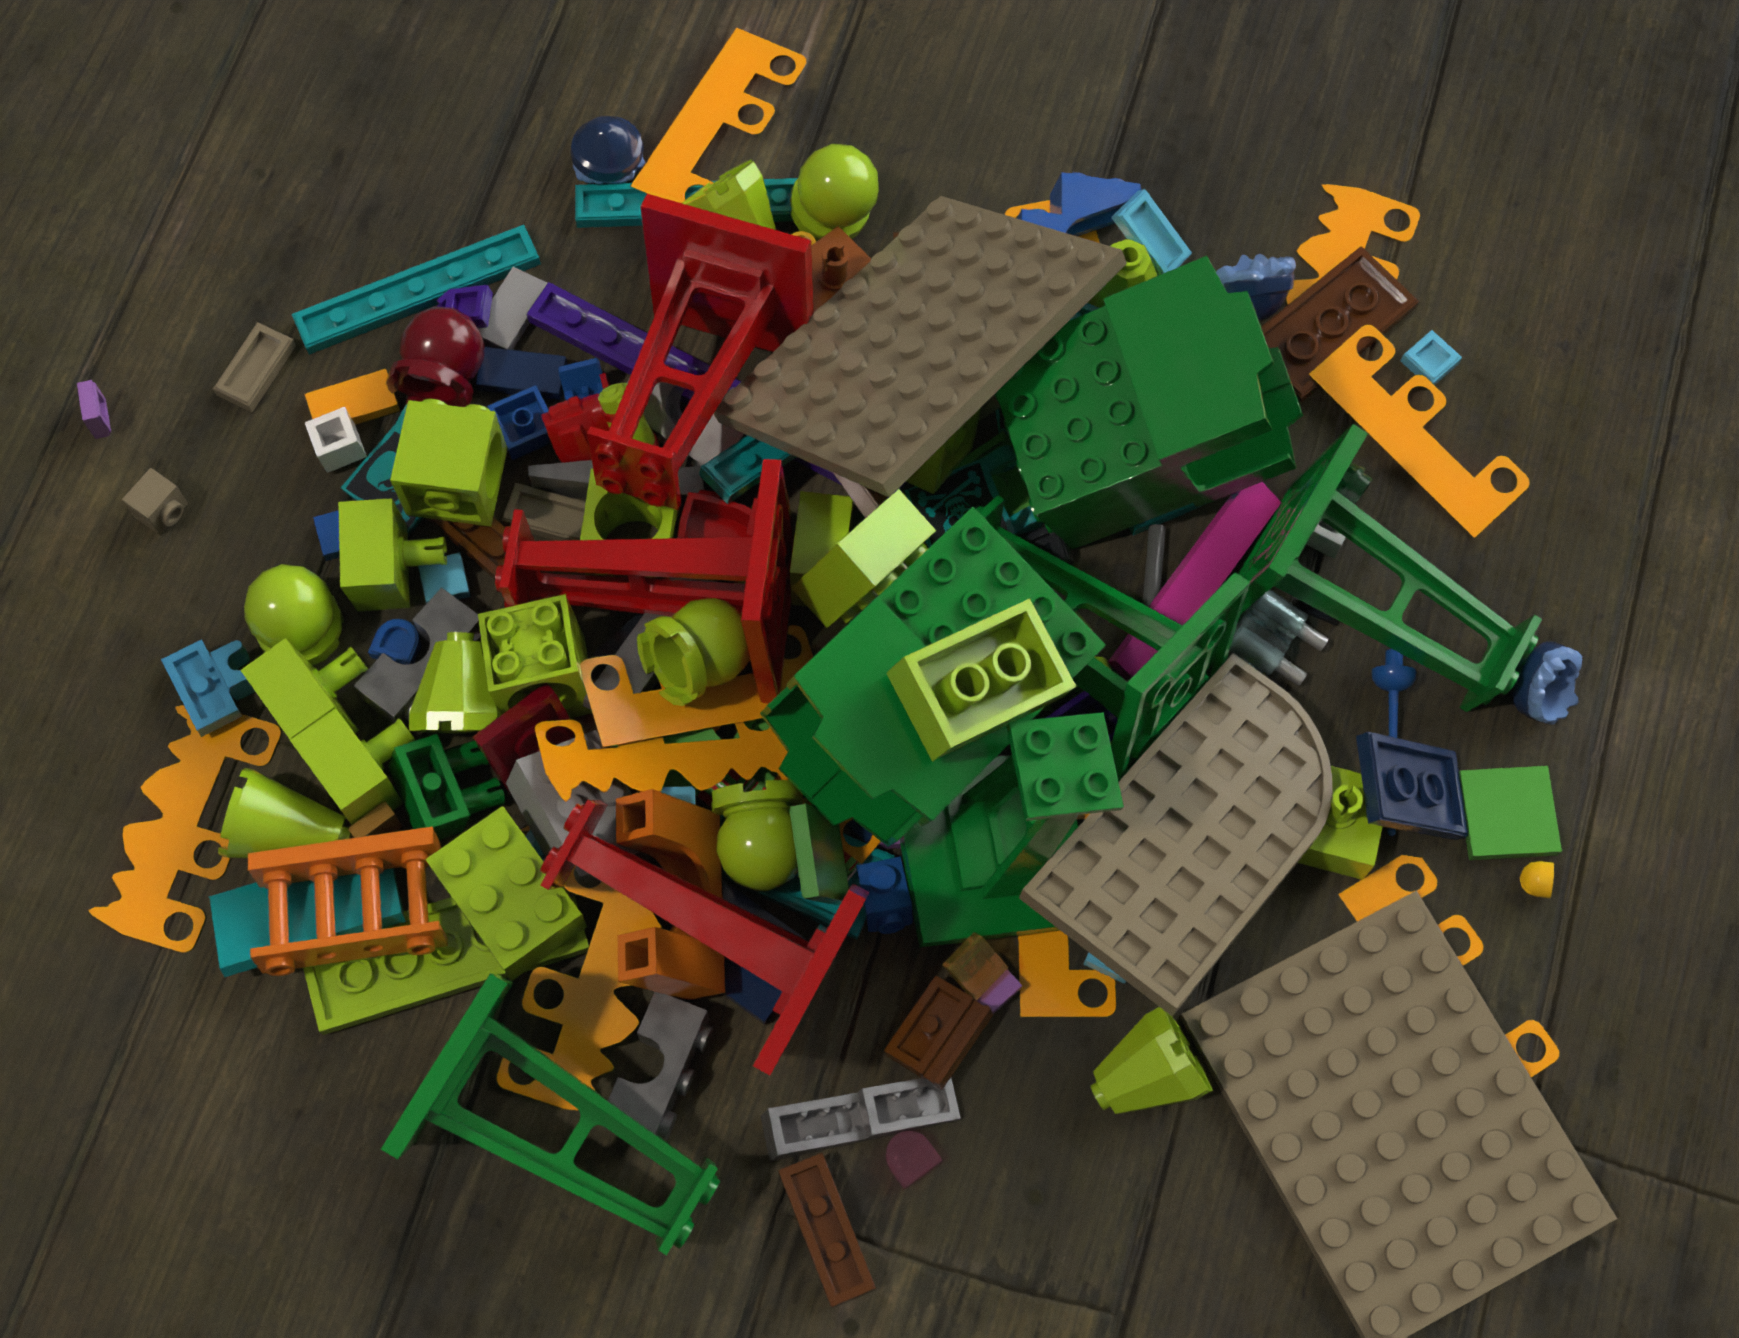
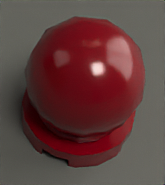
[386,306,485,407]

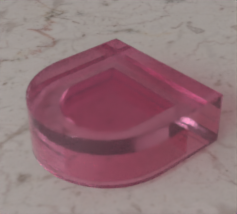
[886,1131,942,1190]

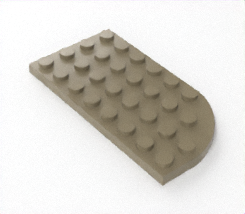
[1019,653,1332,1016]

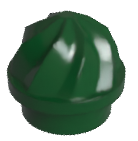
[1336,464,1373,504]

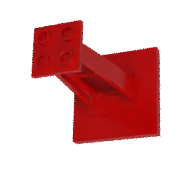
[587,194,813,510]
[495,459,795,704]
[540,800,869,1076]

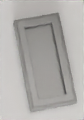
[478,267,547,350]

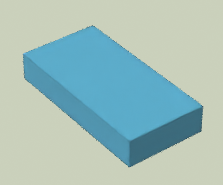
[1111,189,1192,276]

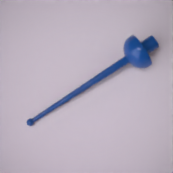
[1372,649,1416,836]

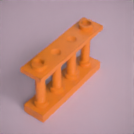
[248,827,448,976]

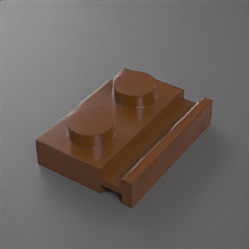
[884,976,993,1090]

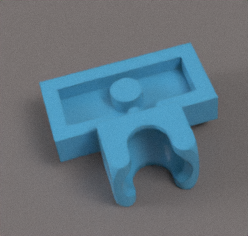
[161,639,255,737]

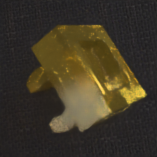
[942,932,1008,1001]

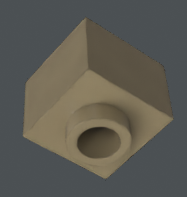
[122,468,188,535]

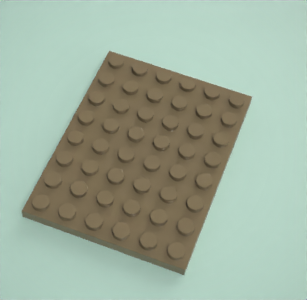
[714,196,1127,497]
[1179,890,1617,1338]

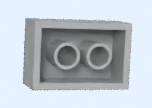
[506,730,651,898]

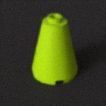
[218,767,351,859]

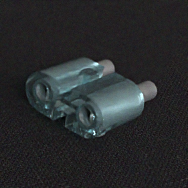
[1230,589,1329,686]

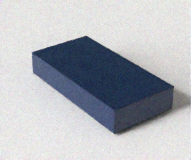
[476,347,567,400]

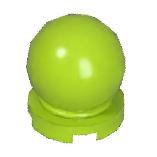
[790,144,879,242]
[244,564,344,666]
[637,598,750,706]
[711,780,803,891]

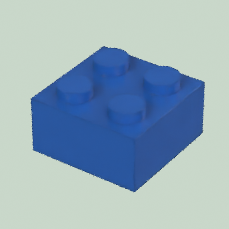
[487,385,551,460]

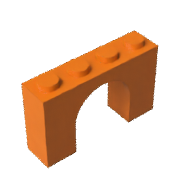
[616,789,725,1000]

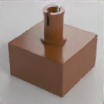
[811,226,871,313]

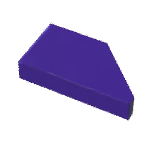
[436,285,493,328]

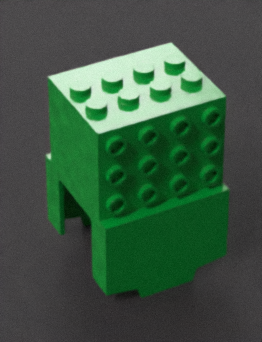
[994,256,1304,550]
[760,507,1106,847]

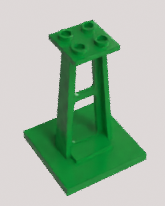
[1238,424,1542,712]
[976,495,1250,782]
[900,712,1124,948]
[381,973,720,1255]

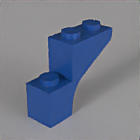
[1017,172,1141,237]

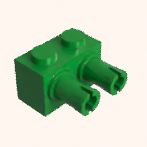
[388,734,505,840]

